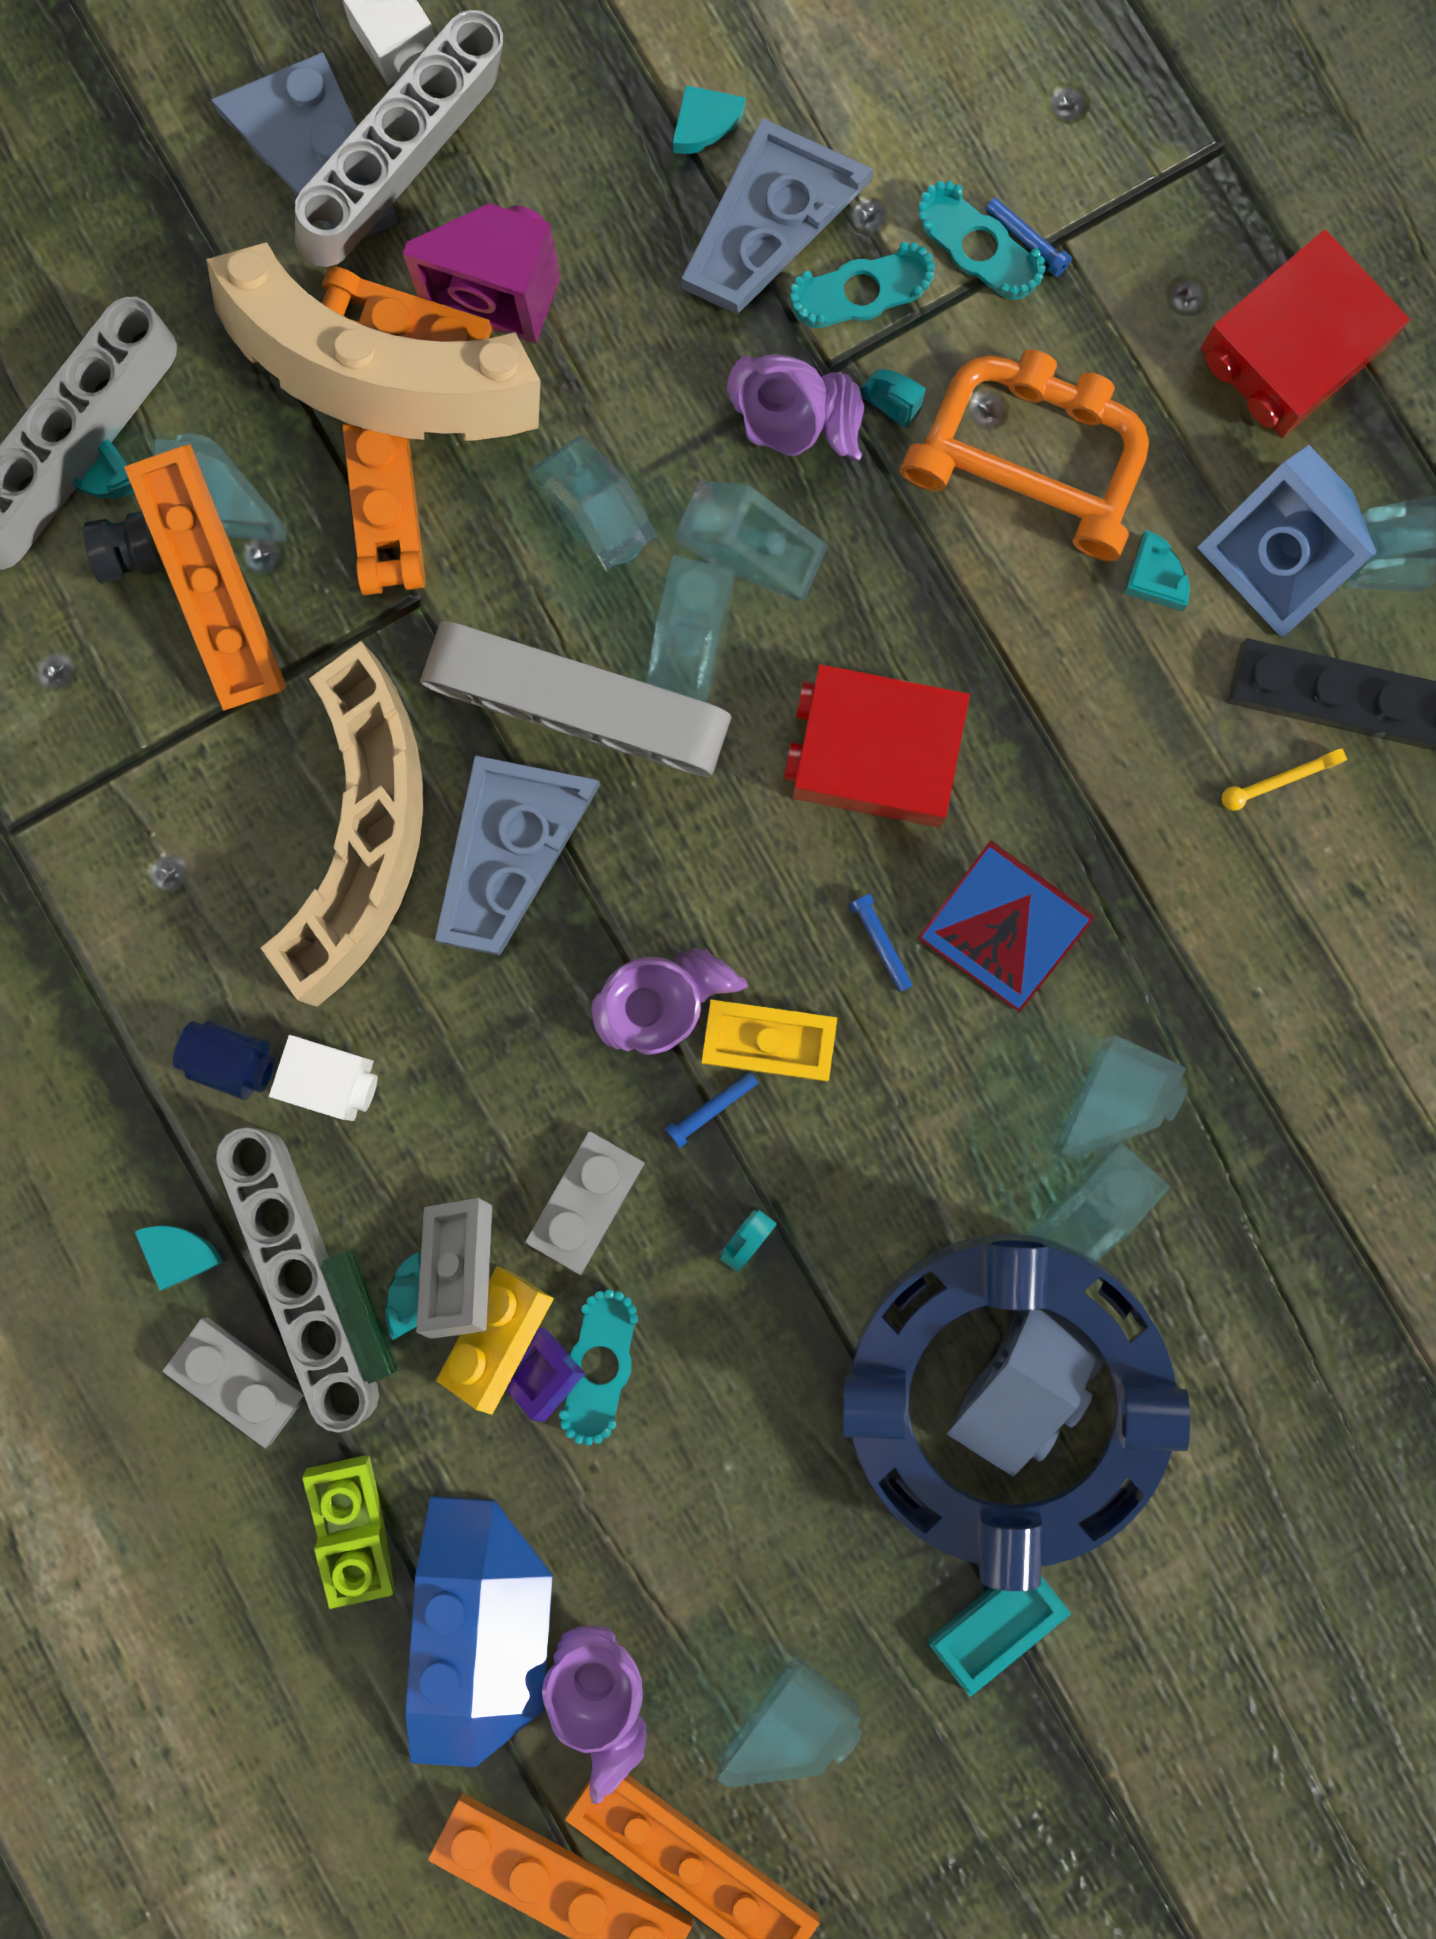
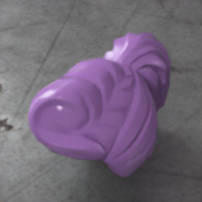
[727,354,864,462]
[591,948,748,1055]
[542,1626,647,1804]

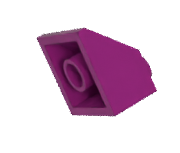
[403,203,561,344]

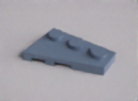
[211,52,399,239]
[682,118,874,314]
[435,756,600,956]

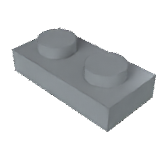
[525,1131,645,1275]
[416,1198,492,1339]
[162,1317,305,1448]

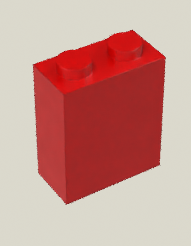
[1200,229,1411,438]
[784,664,970,828]

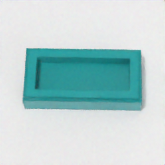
[927,1576,1071,1697]

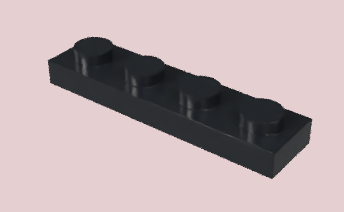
[1228,638,1436,751]

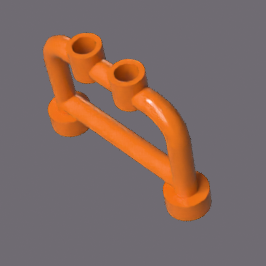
[899,349,1149,561]

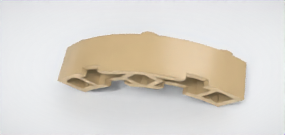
[207,242,541,441]
[261,641,423,1007]

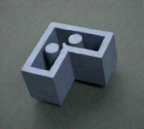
[947,1308,1105,1477]

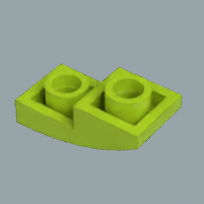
[303,1455,395,1609]

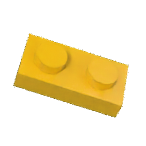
[702,1000,837,1082]
[436,1266,554,1415]

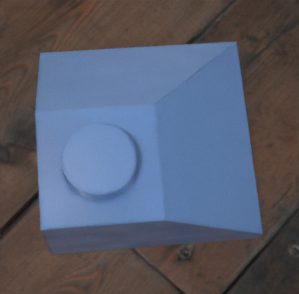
[1197,445,1377,638]

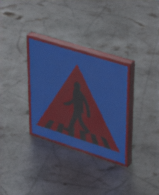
[918,840,1095,1013]

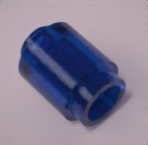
[173,1020,276,1100]

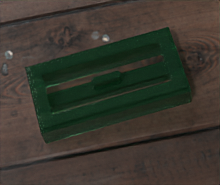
[321,1250,400,1384]

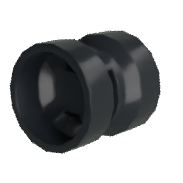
[83,511,165,584]

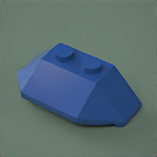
[405,1496,553,1767]

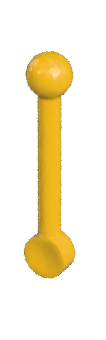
[1221,748,1347,811]

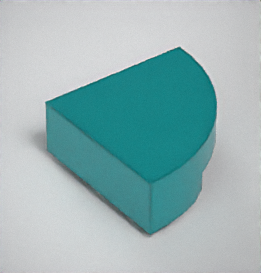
[673,85,746,154]
[860,369,926,427]
[72,438,134,498]
[1123,530,1190,612]
[719,1209,777,1273]
[135,1225,224,1291]
[385,1251,421,1340]

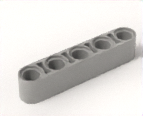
[295,10,503,267]
[0,297,177,570]
[420,621,732,777]
[216,1128,379,1432]

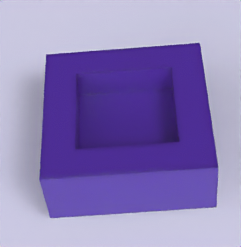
[506,1328,586,1422]

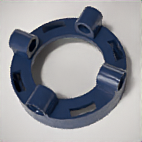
[843,1234,1190,1591]

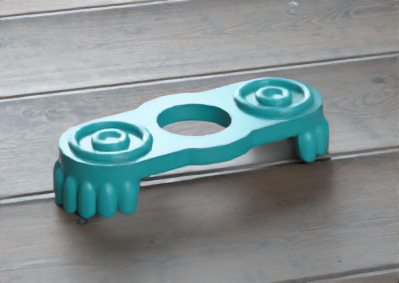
[918,181,1045,300]
[790,242,935,328]
[559,1289,638,1446]

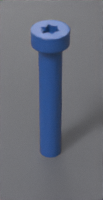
[986,197,1072,277]
[848,893,913,993]
[665,1071,758,1149]

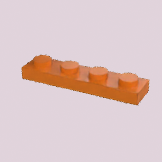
[124,444,287,711]
[565,1774,820,1939]
[428,1793,692,1939]

